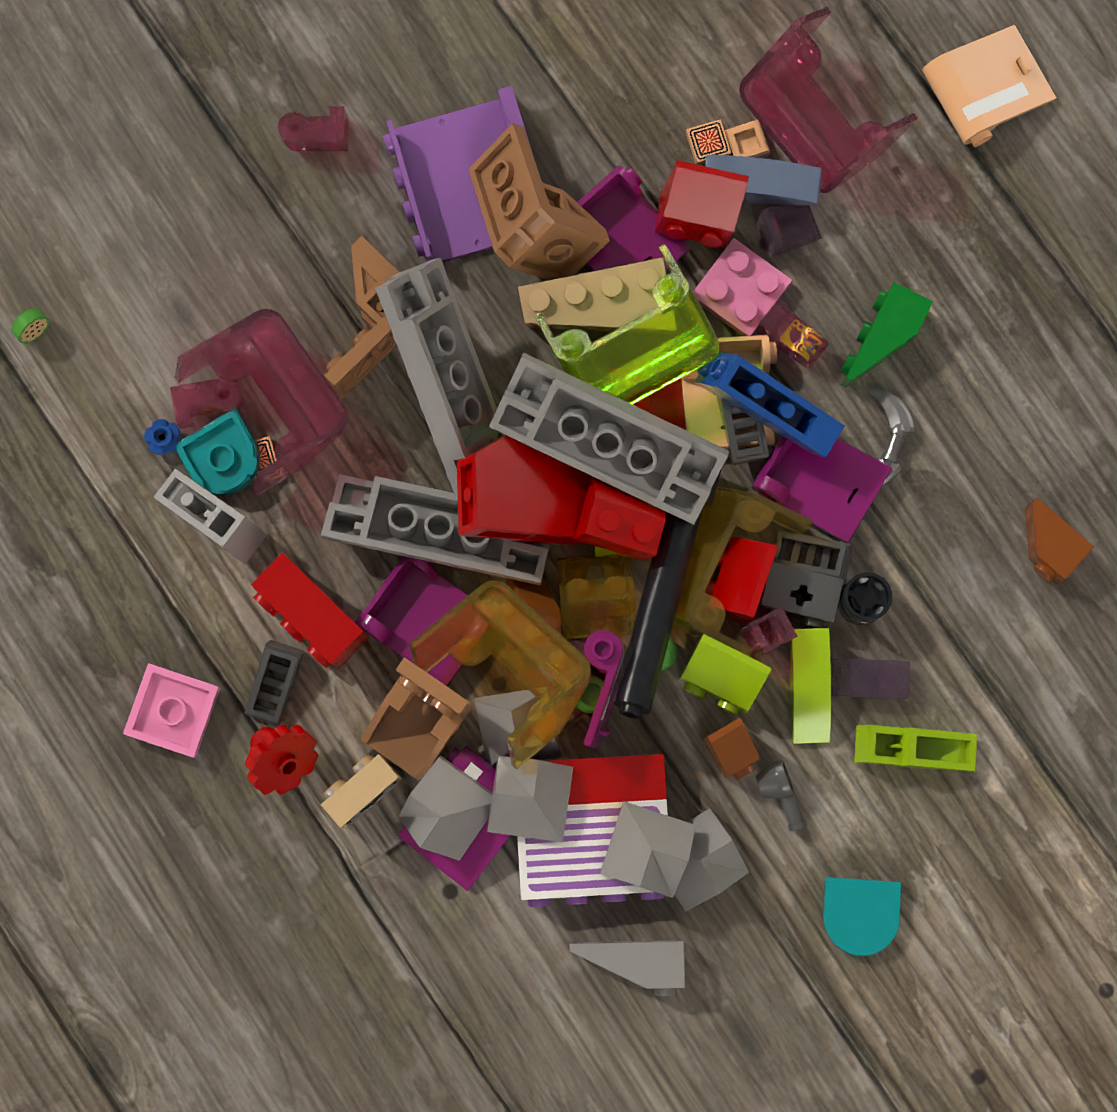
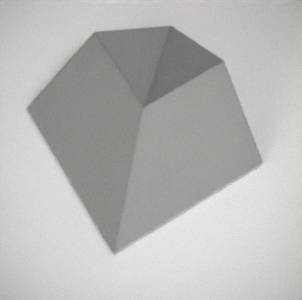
[474,686,561,767]
[398,756,493,860]
[487,756,573,842]
[600,801,696,898]
[675,808,749,912]

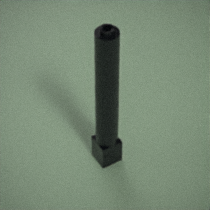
[613,470,721,719]

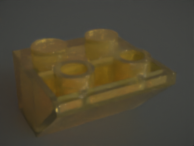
[557,555,636,639]

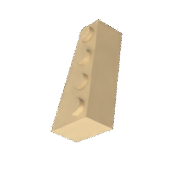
[518,258,678,335]

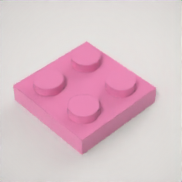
[690,238,792,336]
[123,663,221,758]

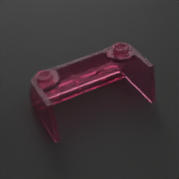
[739,7,918,193]
[175,309,348,496]

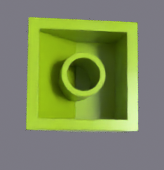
[679,634,772,716]

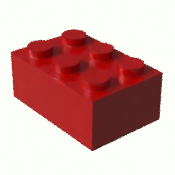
[251,552,369,670]

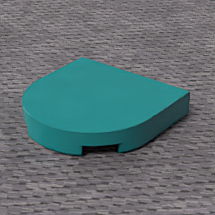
[175,408,260,496]
[823,877,901,956]

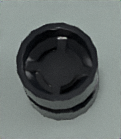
[838,572,893,626]

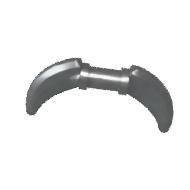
[869,388,914,485]

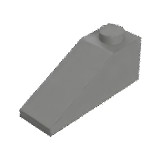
[153,468,267,564]
[569,940,685,996]

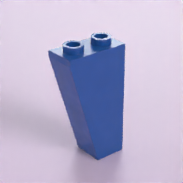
[694,350,845,458]

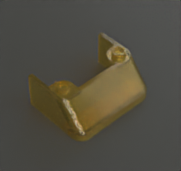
[673,486,813,656]
[409,580,591,770]

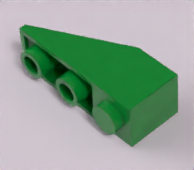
[840,282,933,388]

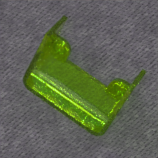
[534,244,720,404]

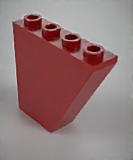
[457,435,591,546]

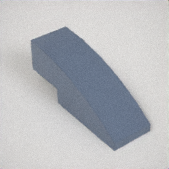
[705,155,823,205]

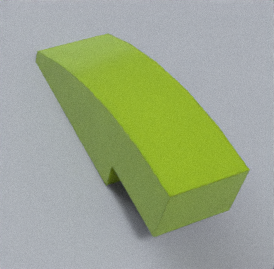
[788,628,831,744]
[854,725,977,771]

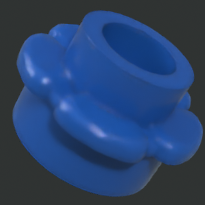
[144,419,181,455]

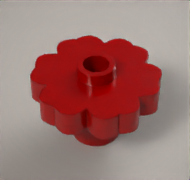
[245,724,319,795]

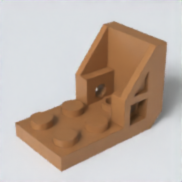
[468,123,610,280]
[324,236,400,400]
[360,657,472,781]

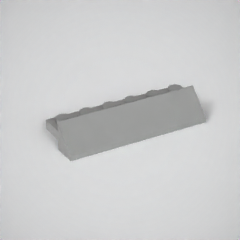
[375,258,505,496]
[489,353,729,525]
[321,474,550,585]

